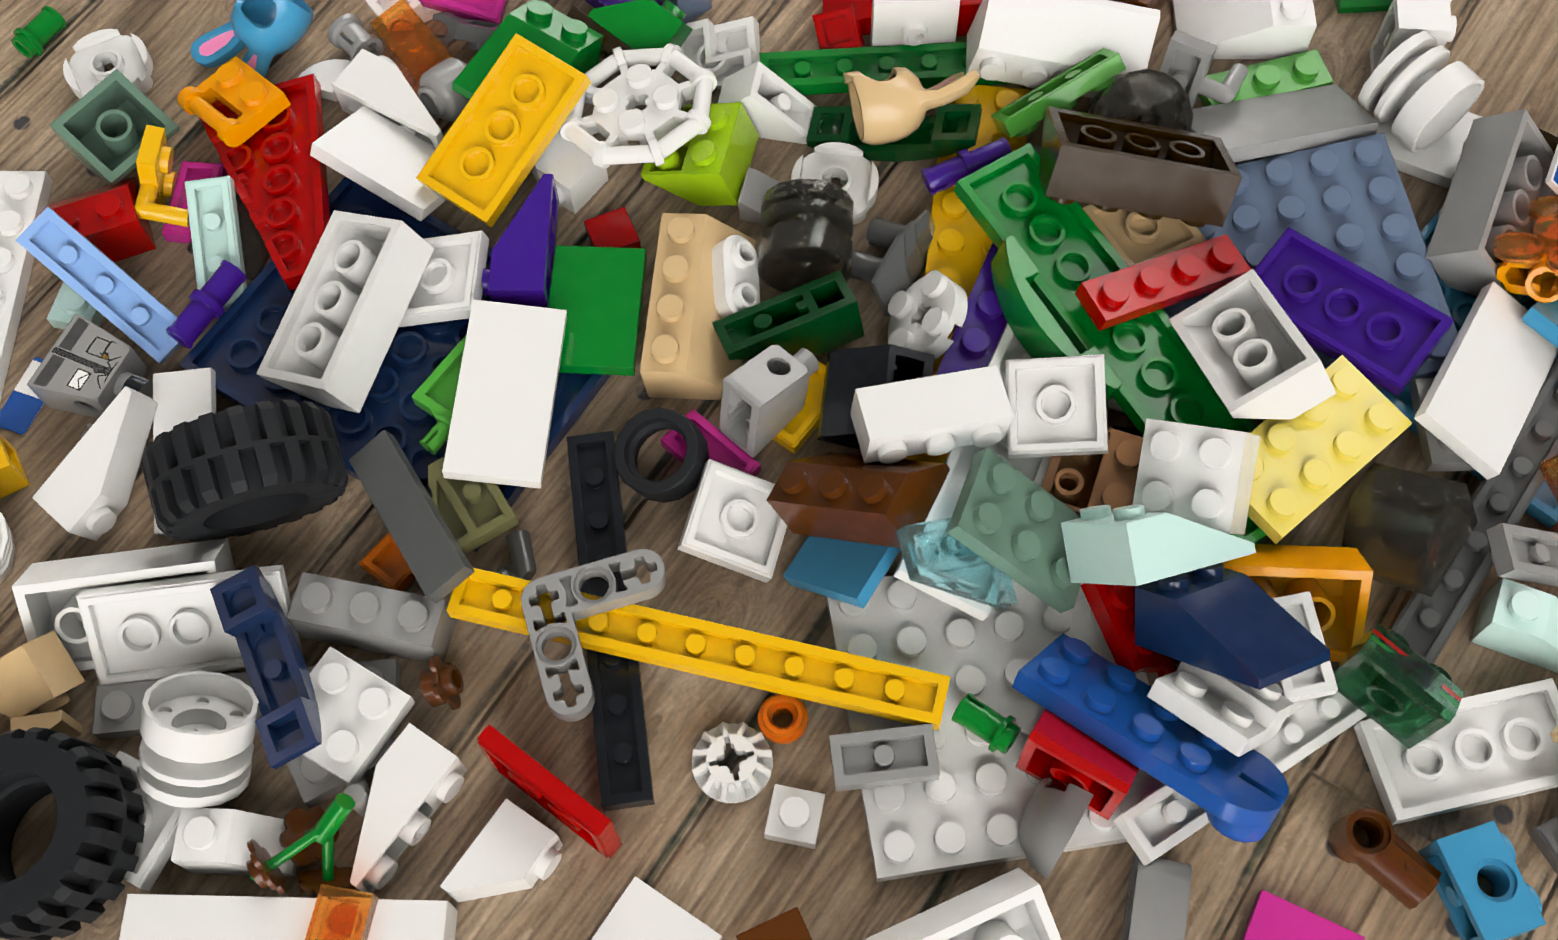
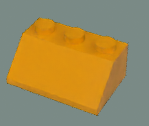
[1222,544,1374,663]

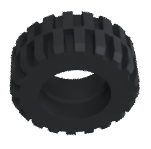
[141,400,349,542]
[0,727,145,940]

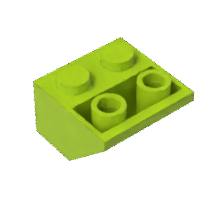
[641,102,759,206]

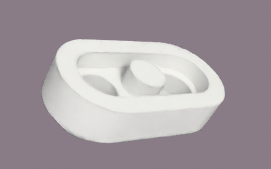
[712,235,760,318]

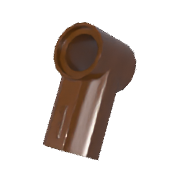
[1329,807,1442,910]

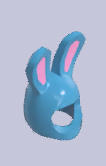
[190,0,314,78]

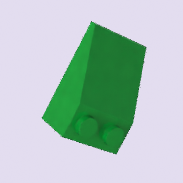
[452,0,603,99]

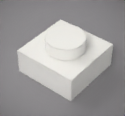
[764,784,825,849]

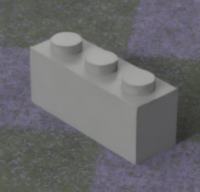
[286,572,457,663]

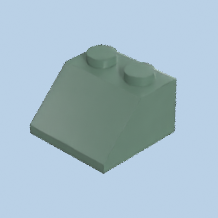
[50,69,180,186]

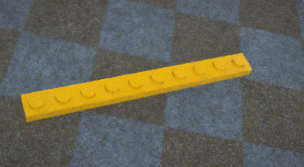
[446,567,951,731]

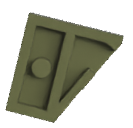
[428,456,520,554]

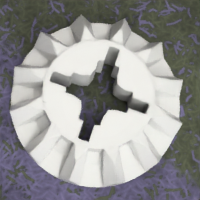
[692,721,773,803]

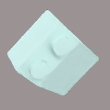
[1061,504,1256,586]

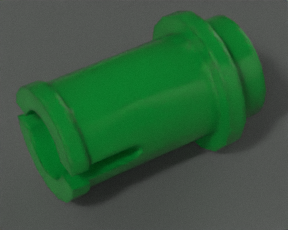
[11,6,66,58]
[952,693,1022,754]

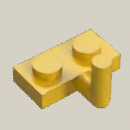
[134,125,190,227]

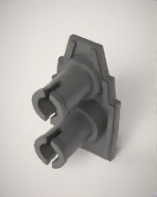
[845,209,935,317]

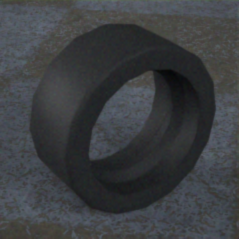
[613,407,710,503]

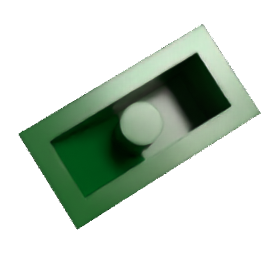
[588,0,693,67]

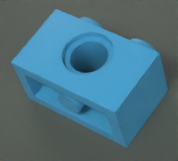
[1418,820,1546,940]

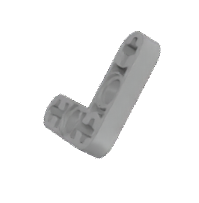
[521,549,667,722]

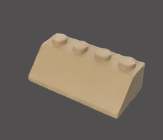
[640,213,756,400]

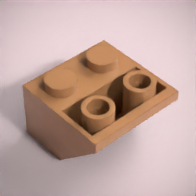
[1042,427,1143,516]

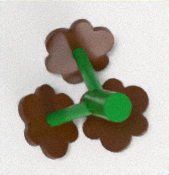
[246,793,356,898]

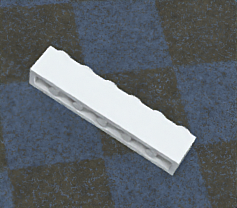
[119,894,458,940]

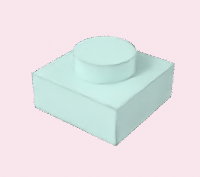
[46,282,104,330]

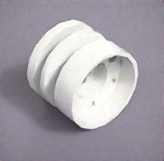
[1358,31,1485,153]
[137,671,259,809]

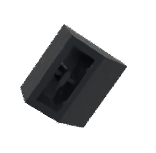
[817,344,934,459]

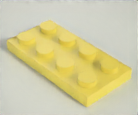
[1248,355,1413,544]

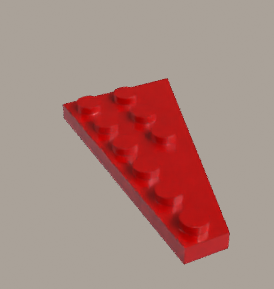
[199,73,330,290]

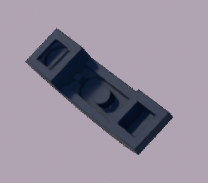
[210,565,322,769]

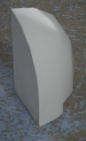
[1019,778,1094,879]

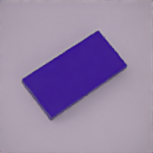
[1254,227,1454,397]

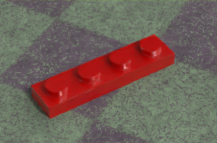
[1075,234,1251,331]

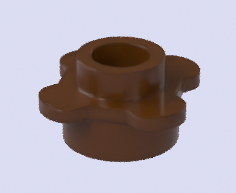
[419,655,464,710]

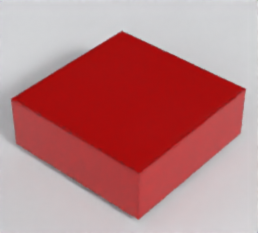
[812,4,865,49]
[584,206,641,249]

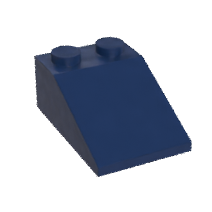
[1135,563,1330,690]

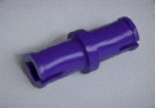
[921,137,1012,196]
[166,260,247,349]

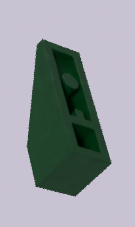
[712,270,865,360]

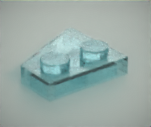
[896,518,1018,610]

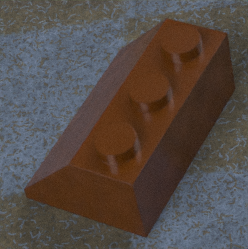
[767,452,950,550]

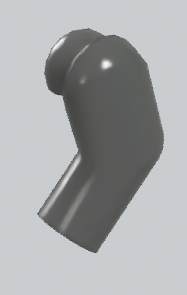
[495,530,536,580]

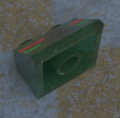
[1333,623,1464,749]

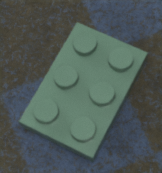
[946,448,1081,613]

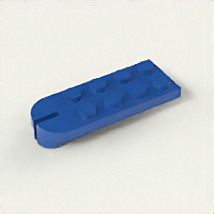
[1012,633,1289,843]

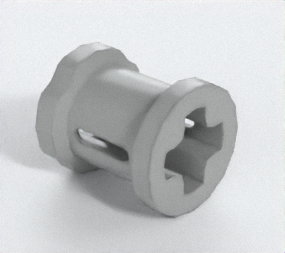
[328,13,384,61]

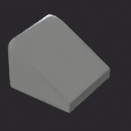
[738,168,791,228]

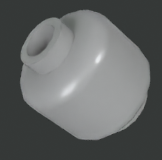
[417,57,470,122]

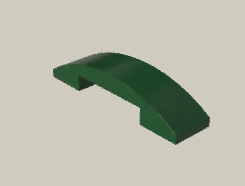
[806,104,982,162]

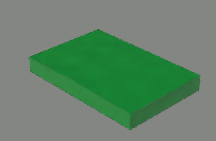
[548,245,647,376]

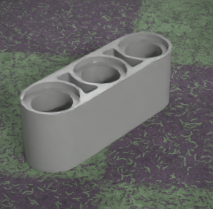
[1121,854,1192,940]

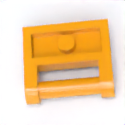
[177,56,291,148]

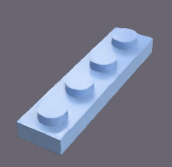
[16,207,181,364]

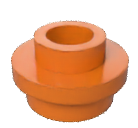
[758,694,808,744]

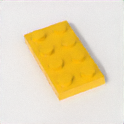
[416,33,591,228]

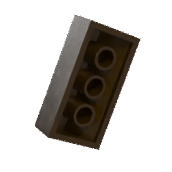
[1039,106,1242,228]

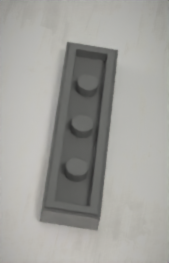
[349,430,475,603]

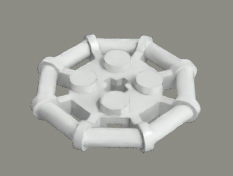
[559,43,717,169]

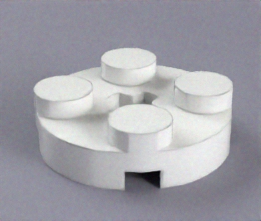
[63,29,153,99]
[791,142,879,225]
[888,270,968,360]

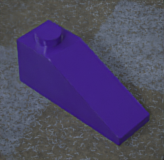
[482,174,559,308]

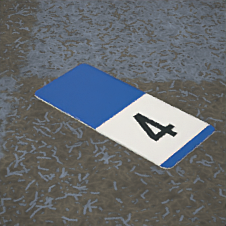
[0,357,44,435]

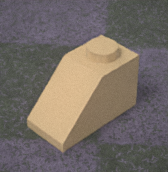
[0,630,86,718]

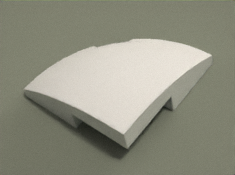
[681,16,760,89]

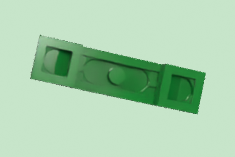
[991,235,1123,404]

